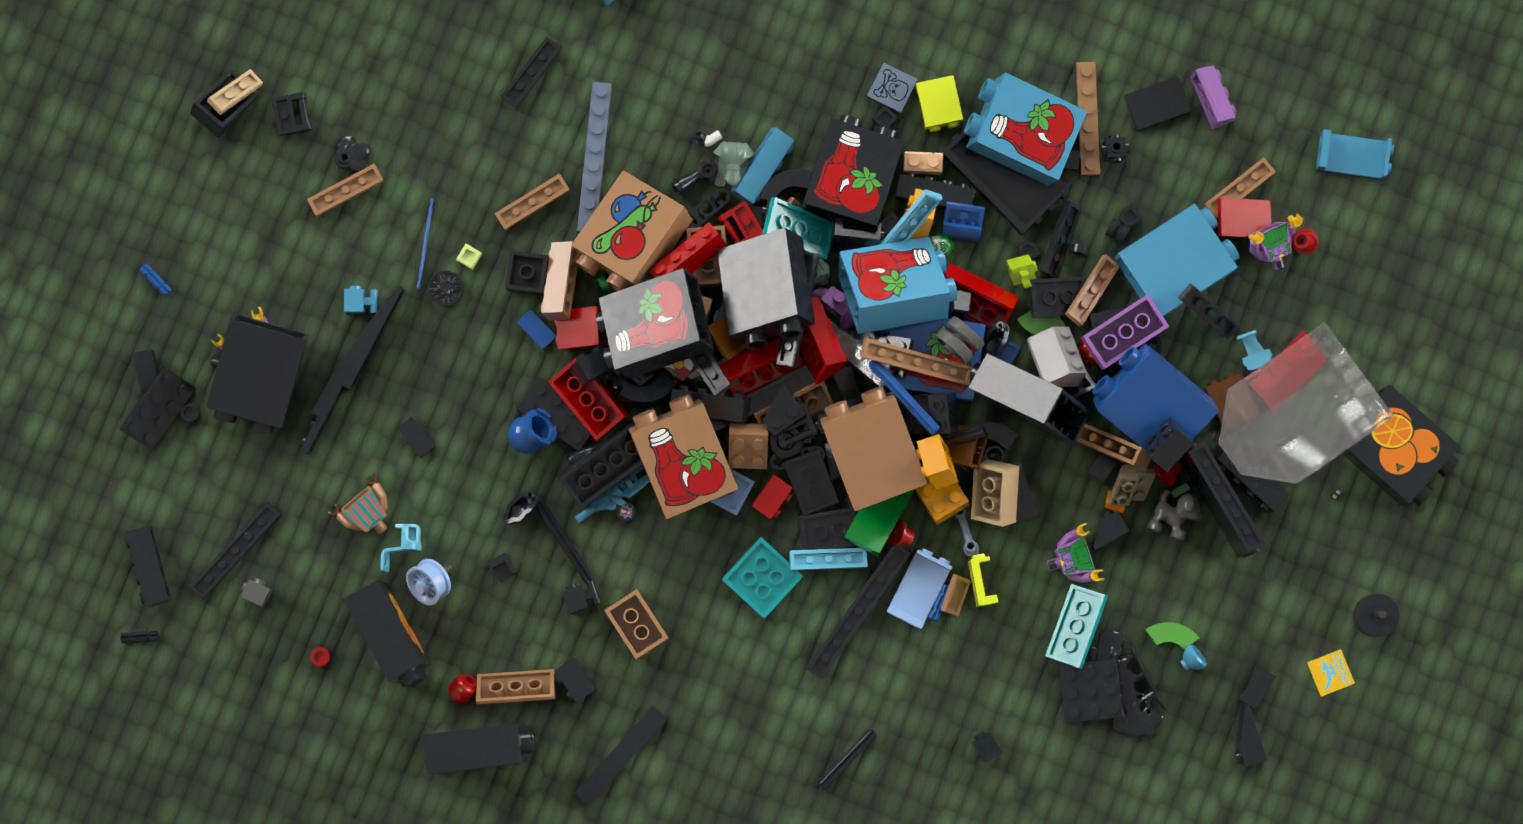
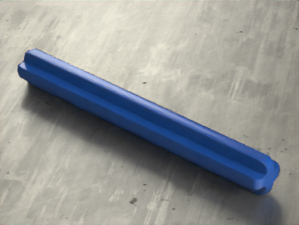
[868,360,940,435]

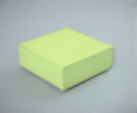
[456,244,482,270]

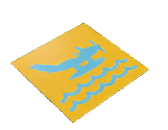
[1307,649,1355,697]

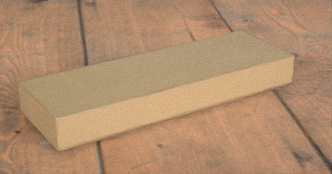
[207,69,263,115]

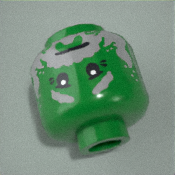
[930,234,954,258]

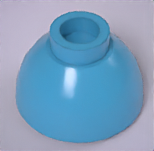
[1180,645,1207,671]

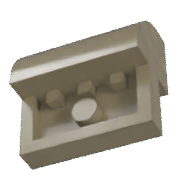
[1109,464,1156,506]

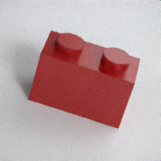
[752,475,793,520]

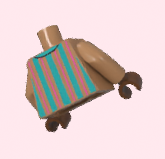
[328,474,388,534]

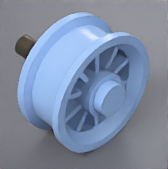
[406,559,452,605]

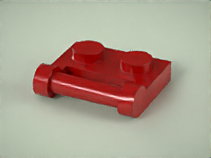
[717,200,763,244]

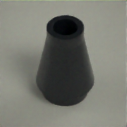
[671,171,701,196]

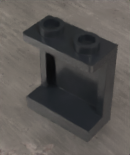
[831,218,885,253]

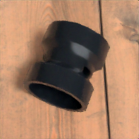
[1105,218,1130,244]

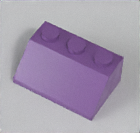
[1190,65,1237,129]

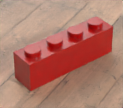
[649,222,727,278]

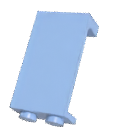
[886,548,952,630]

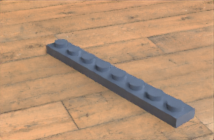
[577,82,612,232]

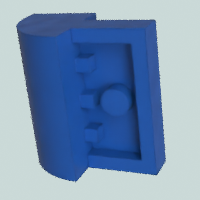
[941,201,985,242]

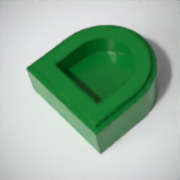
[597,274,612,295]

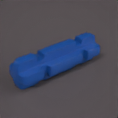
[140,264,171,296]
[929,584,949,621]

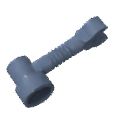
[954,508,979,558]

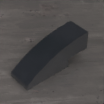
[133,349,160,396]

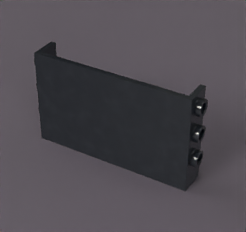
[942,108,1072,236]
[1179,442,1265,558]

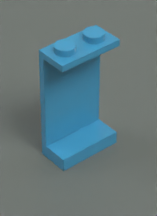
[1316,129,1394,179]

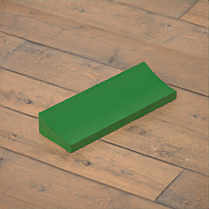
[844,458,924,557]

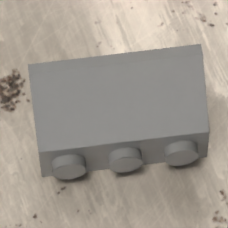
[1027,327,1087,387]

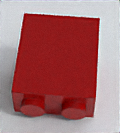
[555,306,608,351]

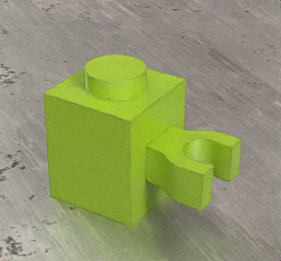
[1007,254,1038,288]

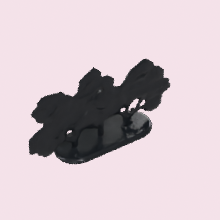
[1085,628,1167,738]

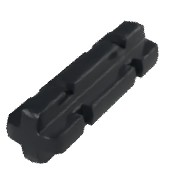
[120,631,159,643]

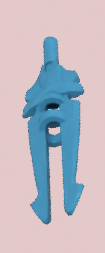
[575,464,650,523]

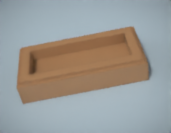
[941,574,971,617]

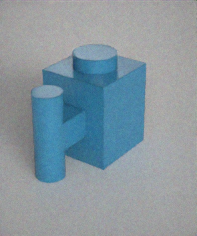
[344,286,378,314]

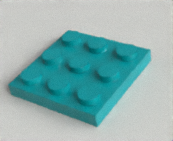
[722,537,803,619]

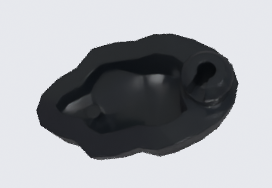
[982,321,1010,360]
[503,490,539,525]

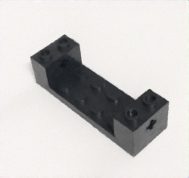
[836,392,959,435]

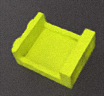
[915,75,963,132]
[968,554,998,607]

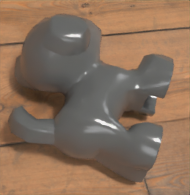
[1148,489,1203,542]

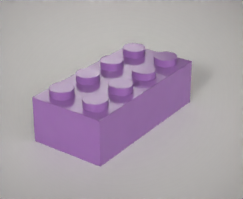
[1081,294,1169,370]

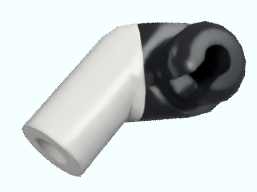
[693,130,722,147]

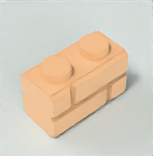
[903,152,943,175]

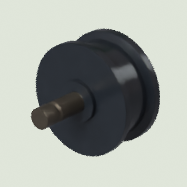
[1353,594,1399,637]

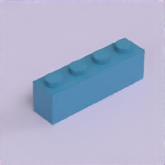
[731,127,794,204]

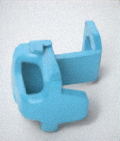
[1237,330,1272,370]
[380,524,422,572]

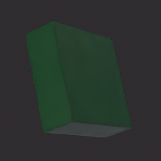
[1171,479,1196,498]

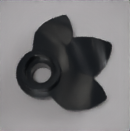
[334,135,370,171]

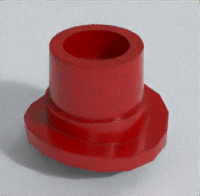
[1292,229,1319,255]
[1155,462,1182,486]
[887,520,915,546]

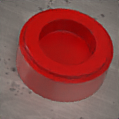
[311,647,331,667]

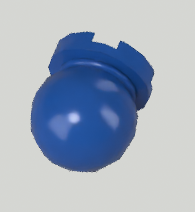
[507,408,557,454]

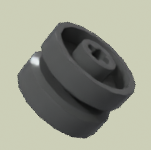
[935,316,985,365]

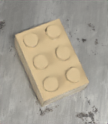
[971,459,1019,527]

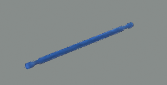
[416,198,434,288]

